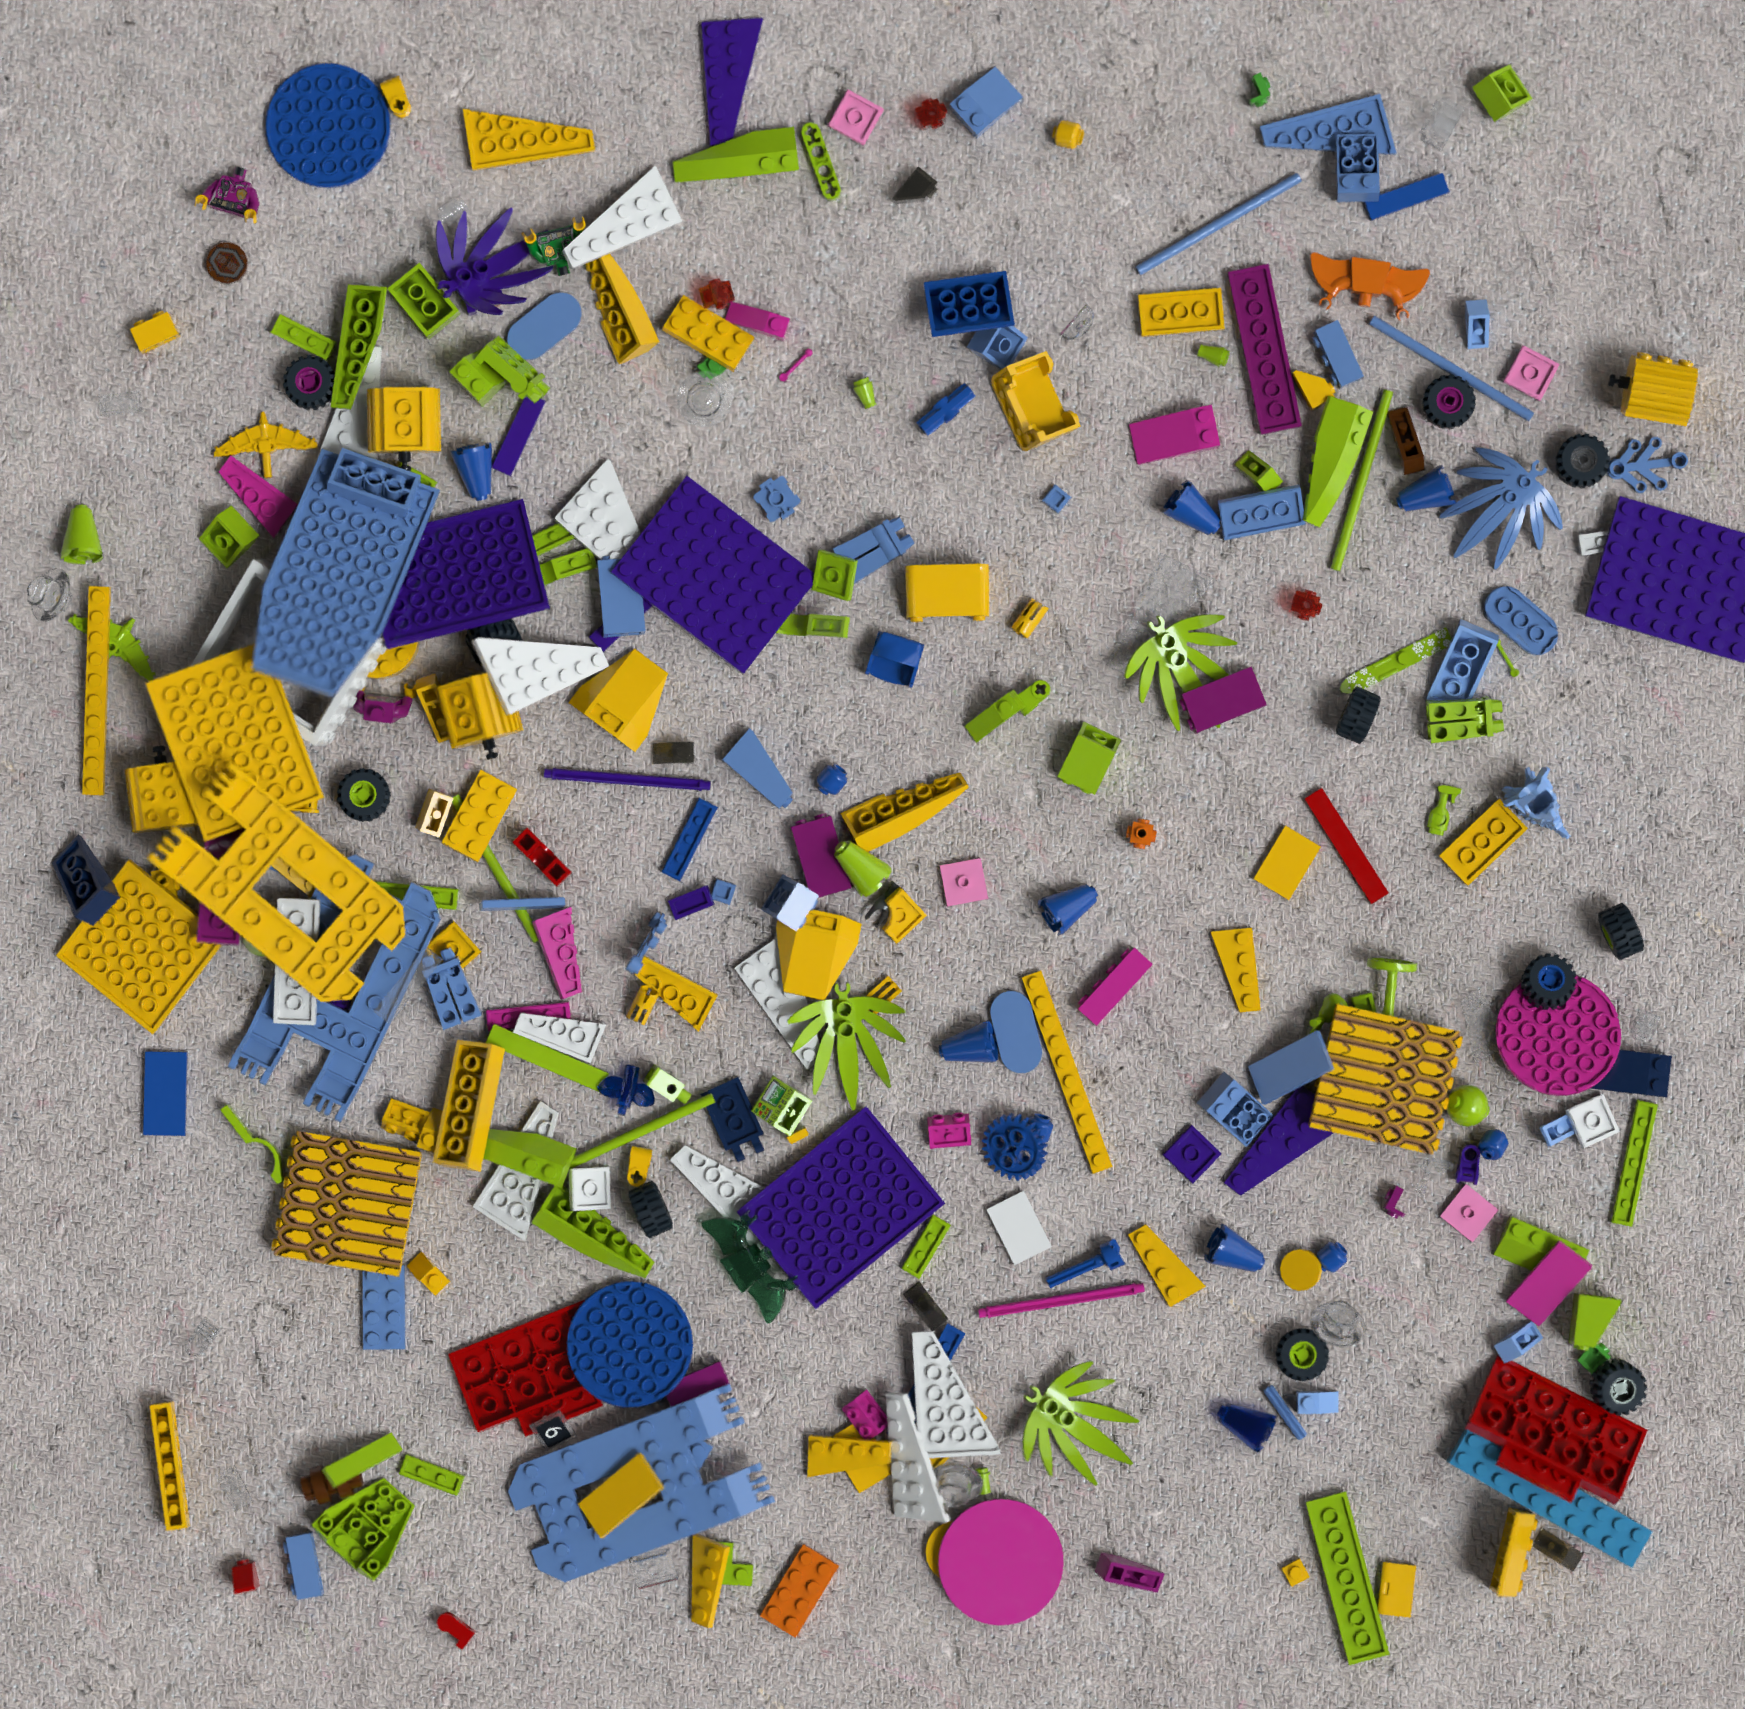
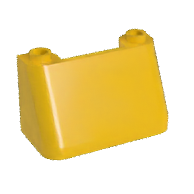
[991,351,1081,451]
[905,564,989,622]

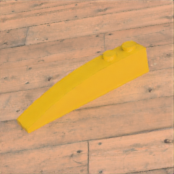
[585,254,660,364]
[840,772,969,852]

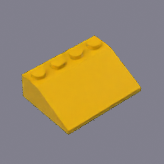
[1489,1507,1538,1597]

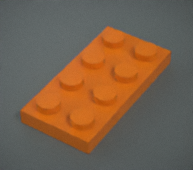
[760,1543,839,1638]

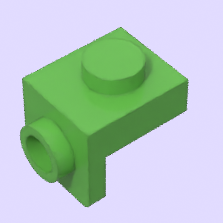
[1249,73,1271,108]
[1576,1342,1611,1374]

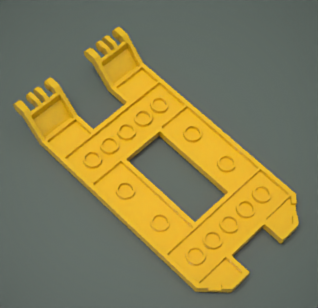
[147,760,405,1002]

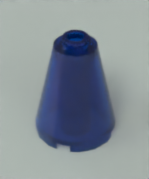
[1216,1403,1277,1454]

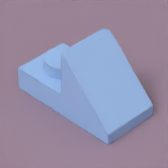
[1539,1114,1575,1147]

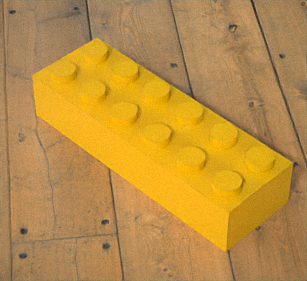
[432,1040,505,1172]

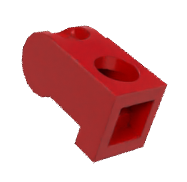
[437,1612,476,1650]

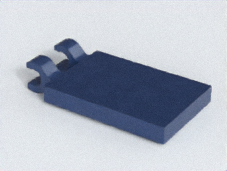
[700,1077,765,1162]

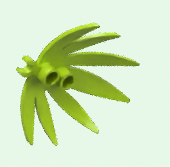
[1124,614,1237,731]
[787,982,906,1110]
[1022,1361,1139,1486]

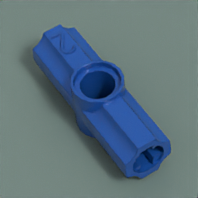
[917,383,976,436]

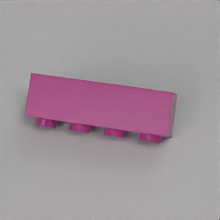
[1078,947,1153,1026]

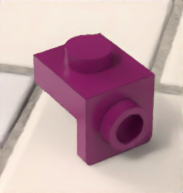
[1383,1185,1405,1219]

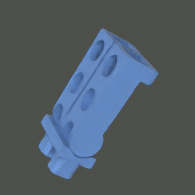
[833,517,915,585]
[422,947,482,1030]

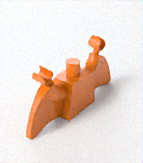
[1310,252,1430,321]

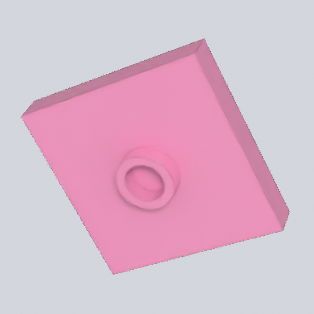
[828,89,884,146]
[1503,345,1560,402]
[940,858,988,907]
[1440,1183,1498,1243]

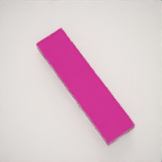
[486,1002,571,1031]

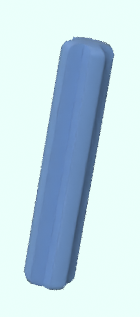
[1263,1385,1307,1440]

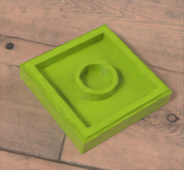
[811,549,858,601]

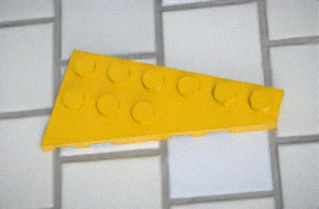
[463,109,596,171]

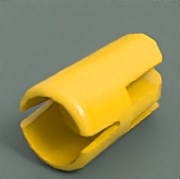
[1011,598,1049,639]
[626,985,659,1026]

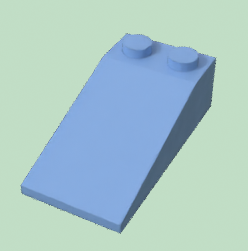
[1426,619,1499,701]

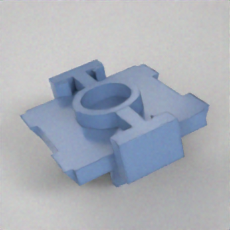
[753,476,801,522]

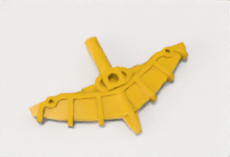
[214,412,318,479]

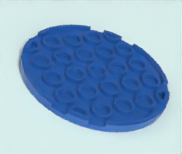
[266,63,391,188]
[567,1281,693,1408]

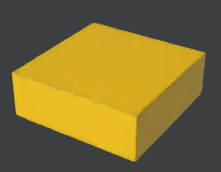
[787,1127,809,1144]

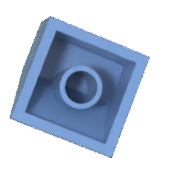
[967,326,1028,370]

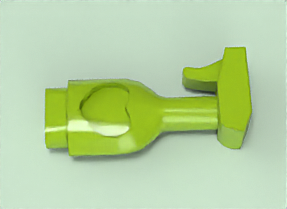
[1427,785,1462,836]

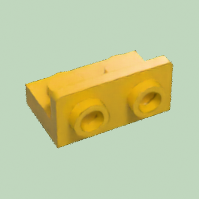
[381,1098,430,1141]

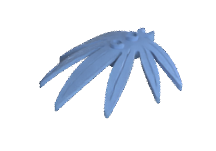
[1439,447,1563,570]

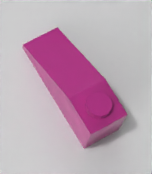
[725,302,790,341]

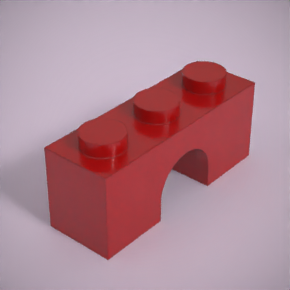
[512,828,573,887]

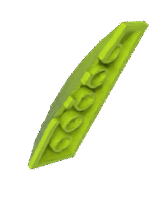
[673,126,799,183]
[330,284,387,410]
[1303,396,1373,528]
[483,1129,577,1188]
[531,1185,655,1278]

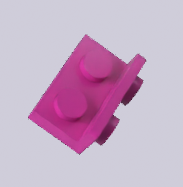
[927,1112,972,1149]
[842,1389,888,1440]

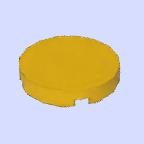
[1280,1249,1322,1291]

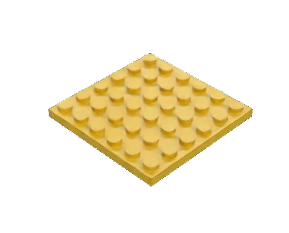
[56,859,222,1034]

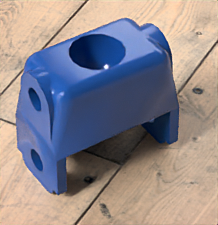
[865,631,925,689]

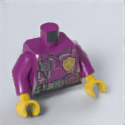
[194,166,260,223]
[353,683,417,723]

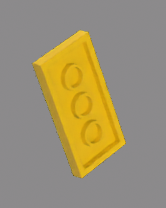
[1138,288,1225,337]
[662,295,755,372]
[441,770,517,863]
[1439,798,1528,886]

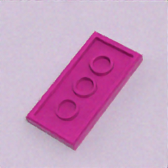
[1506,1240,1592,1326]

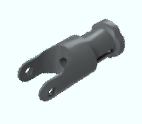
[865,881,907,928]

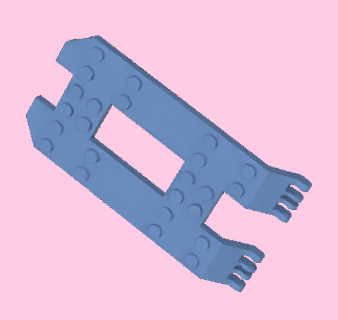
[228,854,441,1123]
[508,1384,776,1582]

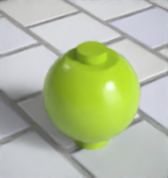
[1447,1085,1490,1127]

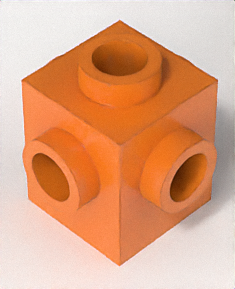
[1126,819,1157,849]

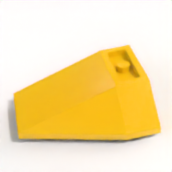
[568,649,668,752]
[776,910,862,1001]

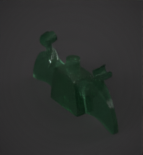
[701,1210,800,1324]

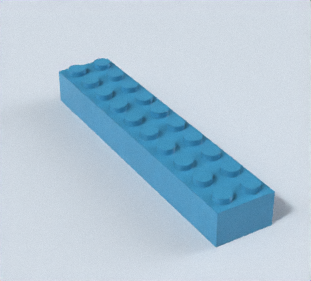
[1447,1429,1653,1568]

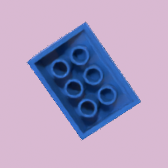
[924,271,1015,337]

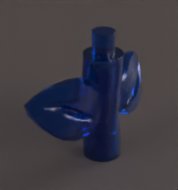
[597,1065,655,1116]

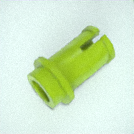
[974,1467,991,1495]

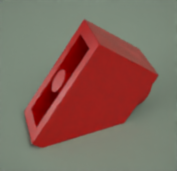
[232,1559,260,1595]

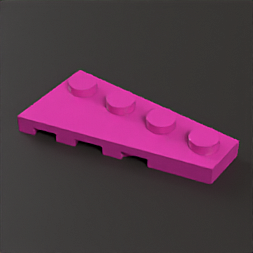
[219,456,298,538]
[532,907,582,1000]

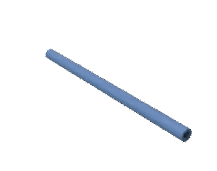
[1135,173,1302,275]
[1369,315,1534,421]

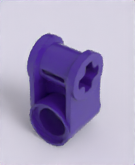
[1455,1144,1480,1185]

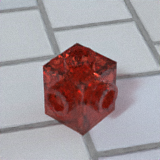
[915,98,948,131]
[698,278,735,310]
[1289,590,1323,621]

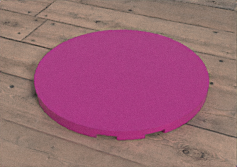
[1495,976,1621,1096]
[938,1499,1064,1626]

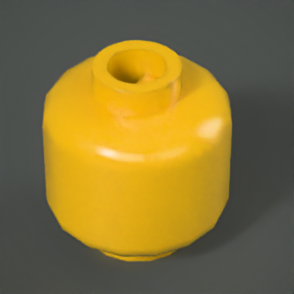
[1052,120,1084,149]

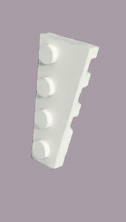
[513,1012,606,1063]

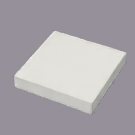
[1565,1094,1620,1149]
[568,1167,611,1211]

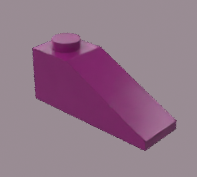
[1094,1552,1165,1593]

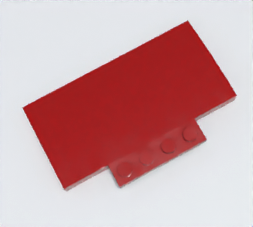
[448,1299,604,1437]
[1465,1354,1648,1505]

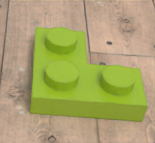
[716,1541,753,1586]

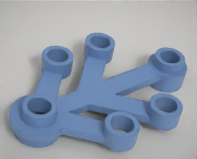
[1607,437,1688,494]
[625,912,667,974]

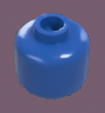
[817,764,847,795]
[1028,1113,1053,1143]
[1478,1129,1509,1160]
[1317,1242,1348,1273]

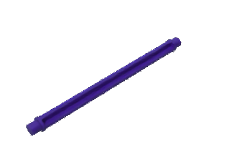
[544,768,711,791]

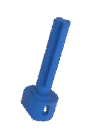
[1046,1239,1125,1288]

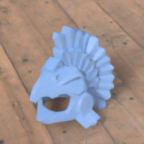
[1502,767,1570,839]

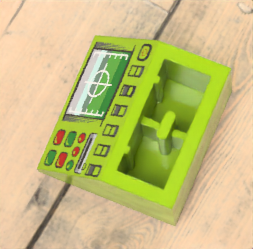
[751,1076,812,1136]

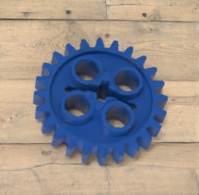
[982,1113,1048,1181]

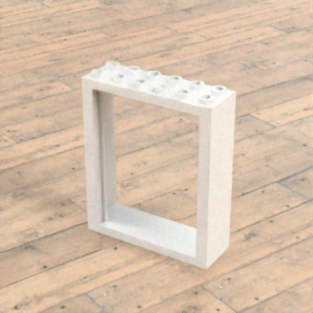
[190,559,387,746]

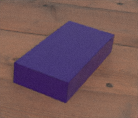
[668,885,715,920]

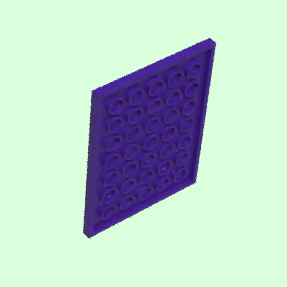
[611,476,814,675]
[1584,496,1745,663]
[383,499,550,649]
[737,1106,945,1310]

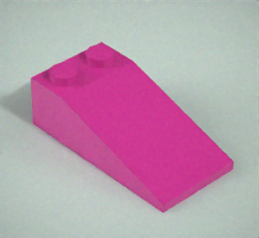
[1129,404,1220,465]

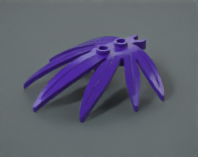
[436,207,553,315]

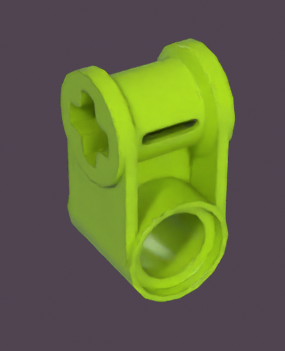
[1018,680,1051,716]

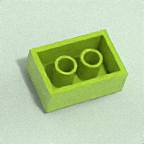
[387,262,461,340]

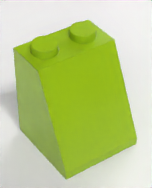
[449,348,508,407]
[1057,722,1121,795]
[1568,1293,1621,1351]

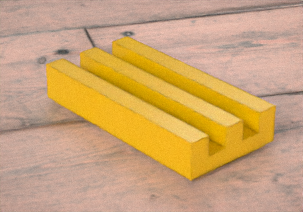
[866,976,902,1014]

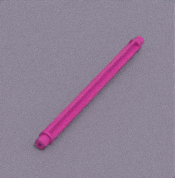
[978,1283,1145,1318]

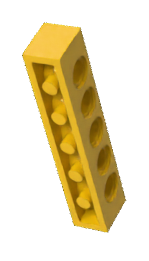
[150,1401,190,1531]

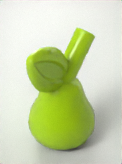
[1309,993,1348,1034]

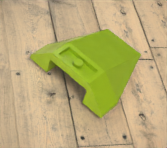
[311,1478,415,1582]

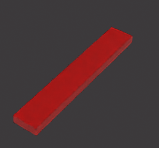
[1304,788,1389,904]

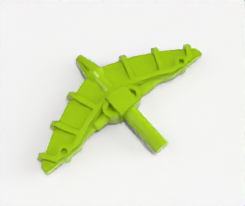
[68,614,156,681]

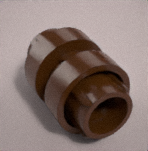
[300,1460,364,1505]

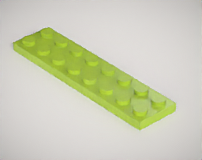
[1305,1491,1390,1665]

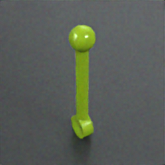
[1496,639,1519,677]

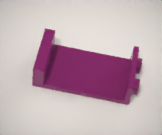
[1179,666,1267,734]
[791,813,852,898]

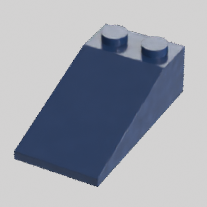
[52,834,120,926]
[1590,1050,1672,1097]

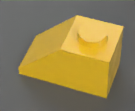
[1291,370,1336,411]
[417,1107,443,1153]

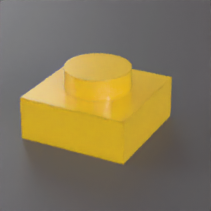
[1281,1558,1310,1587]

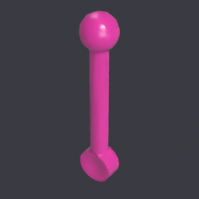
[779,349,813,382]

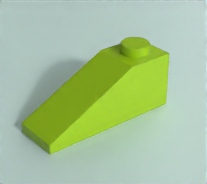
[965,690,1026,743]

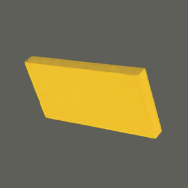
[578,1453,665,1538]

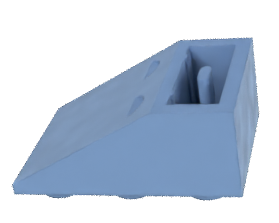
[1336,134,1380,202]
[1197,1072,1274,1147]

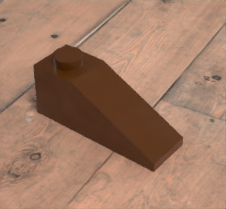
[1387,407,1424,475]

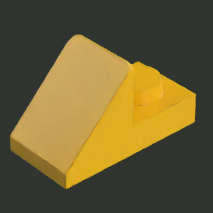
[407,1251,450,1296]

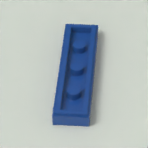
[1364,173,1450,221]
[662,798,718,881]

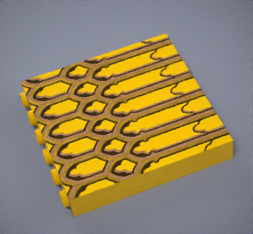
[1308,1004,1463,1155]
[271,1131,422,1277]

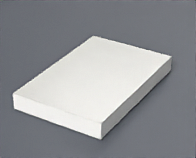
[986,1190,1052,1265]

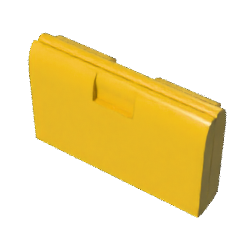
[1377,1562,1416,1618]

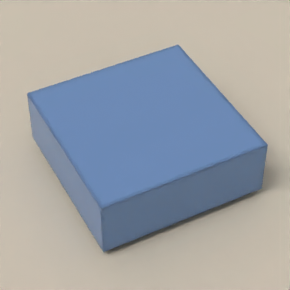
[1042,484,1071,514]
[711,879,736,905]

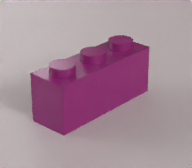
[666,1360,730,1407]

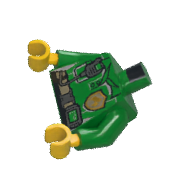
[521,217,586,276]

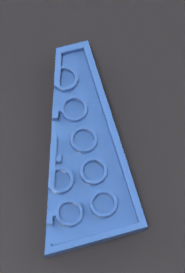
[1259,94,1397,155]

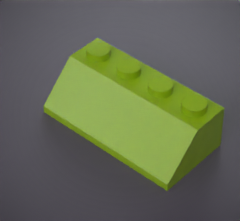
[1493,1216,1590,1271]

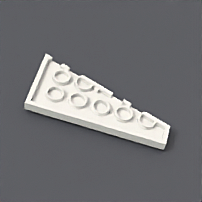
[562,166,682,270]
[886,1392,950,1523]

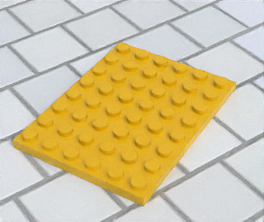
[146,643,324,841]

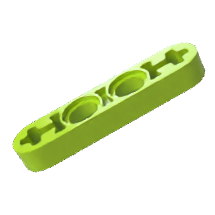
[801,122,841,201]

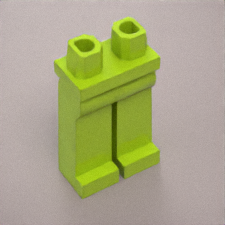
[474,336,550,403]
[1425,696,1504,744]

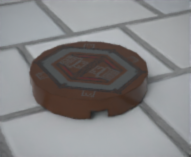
[206,242,248,284]

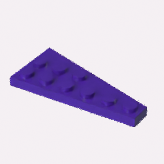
[701,18,764,147]
[1224,1086,1334,1196]

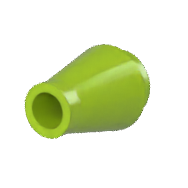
[1197,344,1230,367]
[853,377,876,409]

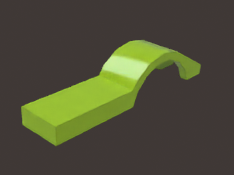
[540,549,597,585]
[776,614,850,638]
[220,1104,284,1184]

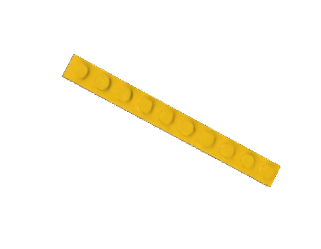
[82,586,111,795]
[1022,971,1113,1174]

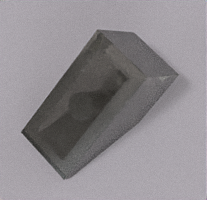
[892,166,938,204]
[653,742,695,764]
[903,1281,948,1331]
[1532,1528,1584,1571]

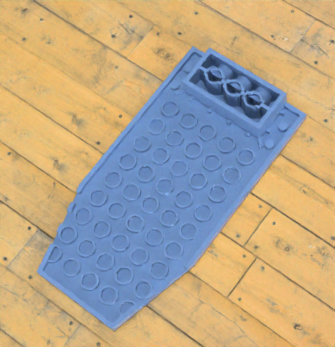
[253,448,440,698]

